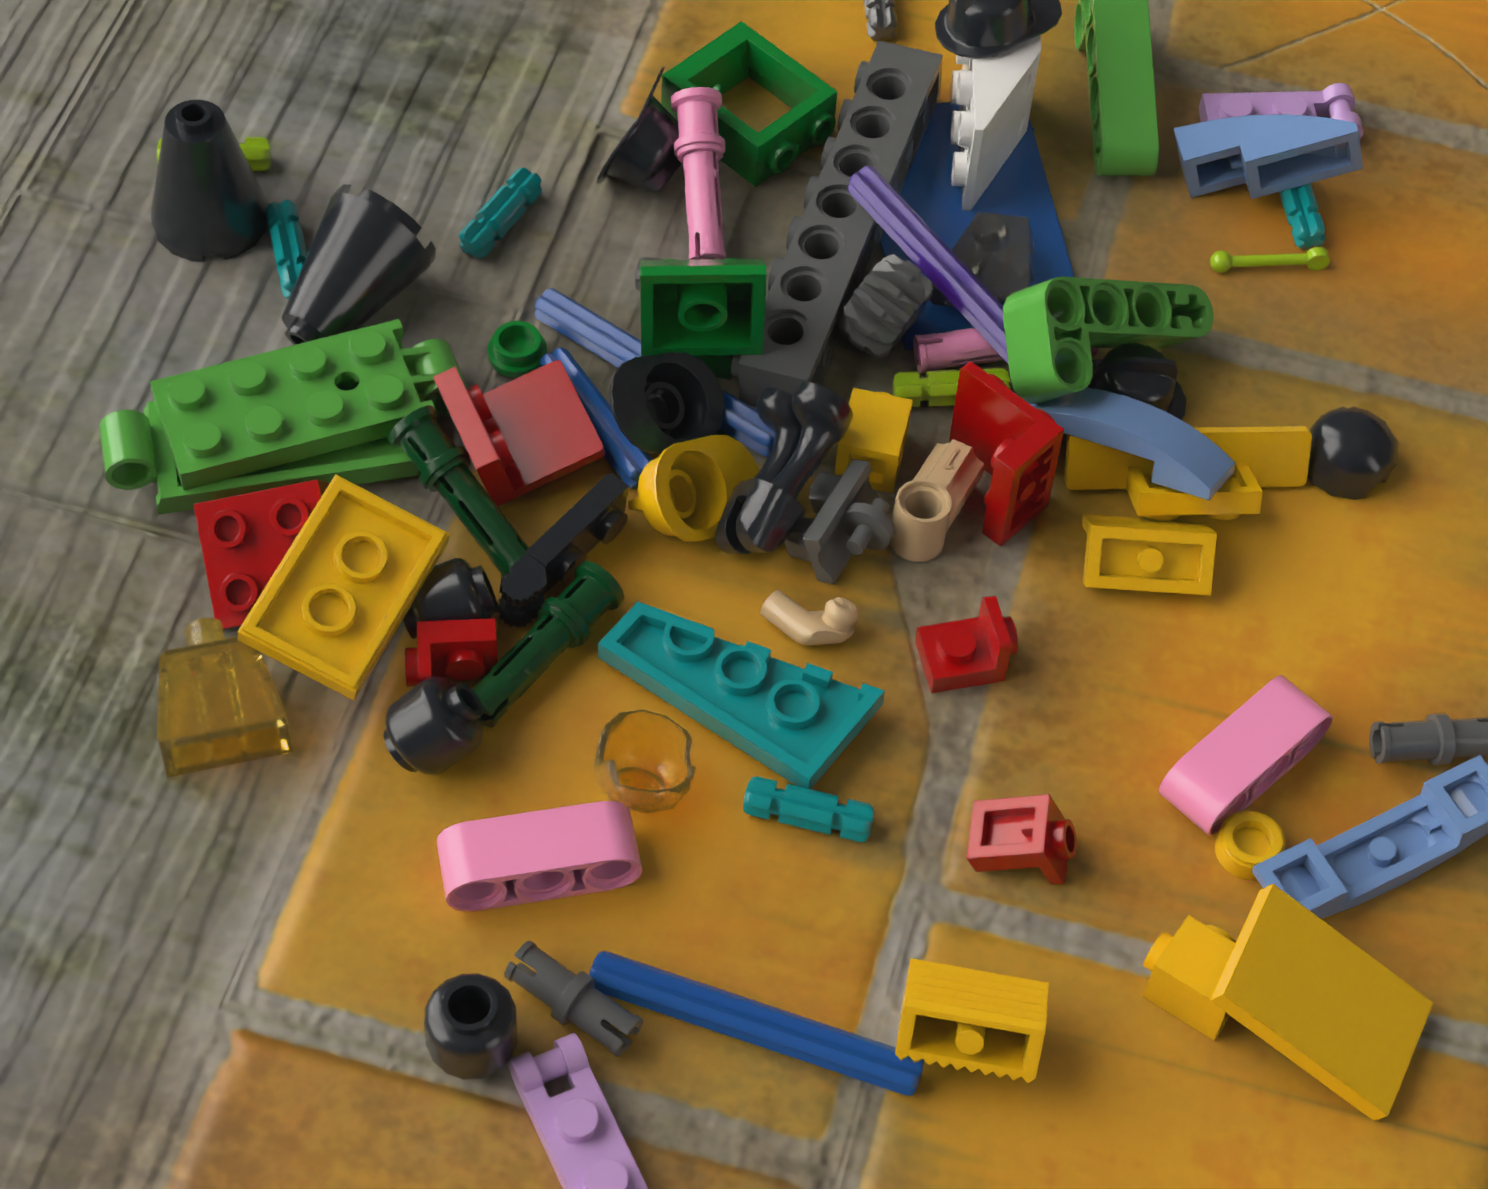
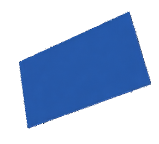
[880,102,1074,350]

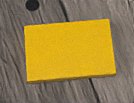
[237,474,450,701]
[1210,884,1433,1121]

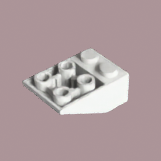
[950,35,1041,211]

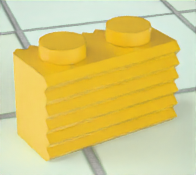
[895,958,1049,1083]

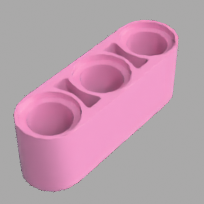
[1159,675,1333,836]
[436,801,643,912]

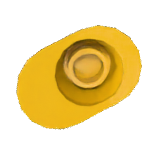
[628,435,759,542]

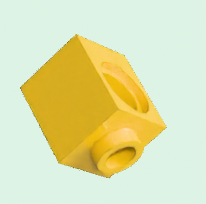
[834,388,913,494]

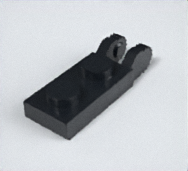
[498,473,629,628]

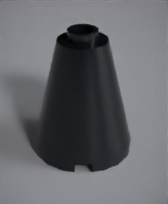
[151,100,268,262]
[282,184,436,345]

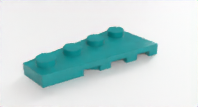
[598,601,885,789]

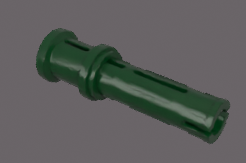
[387,405,529,578]
[472,561,625,728]

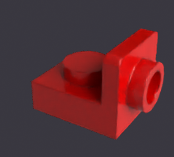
[915,596,1018,694]
[405,618,498,687]
[966,794,1077,885]

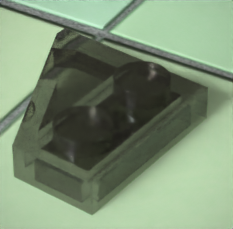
[930,212,1034,307]

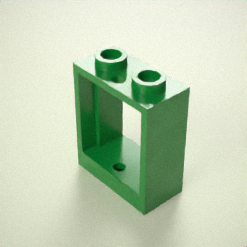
[661,21,838,187]

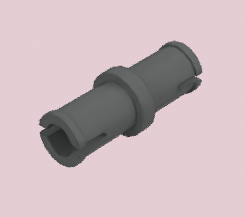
[1369,713,1488,765]
[504,940,644,1057]

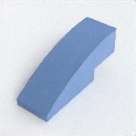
[1174,114,1363,199]

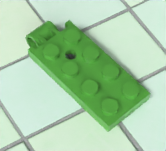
[150,319,468,490]
[99,382,419,515]

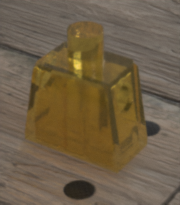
[157,618,293,778]

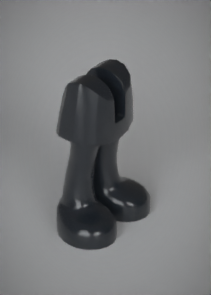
[715,382,853,555]

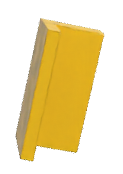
[1082,514,1217,596]

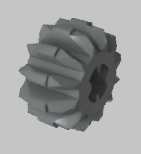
[838,254,932,359]

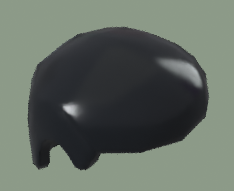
[1307,406,1399,500]

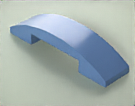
[1016,388,1235,500]
[1252,755,1488,919]

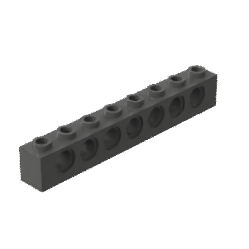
[731,41,943,407]

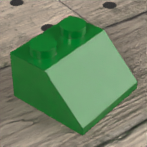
[640,258,767,356]

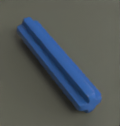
[540,347,653,489]

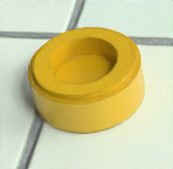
[1215,810,1286,880]

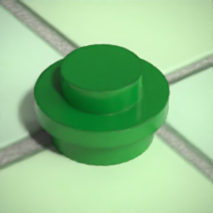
[487,321,547,378]

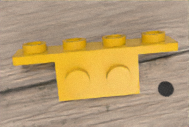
[1064,426,1312,521]

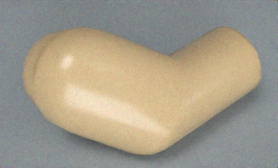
[760,590,858,646]

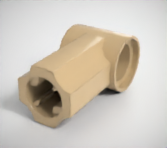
[890,439,984,562]

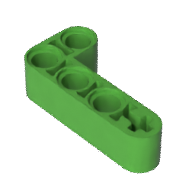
[1074,0,1159,176]
[1003,277,1214,405]

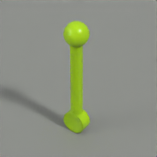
[1210,247,1330,273]

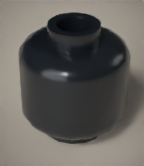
[403,558,500,639]
[383,676,484,775]
[424,973,517,1080]

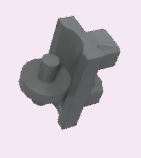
[784,459,895,584]

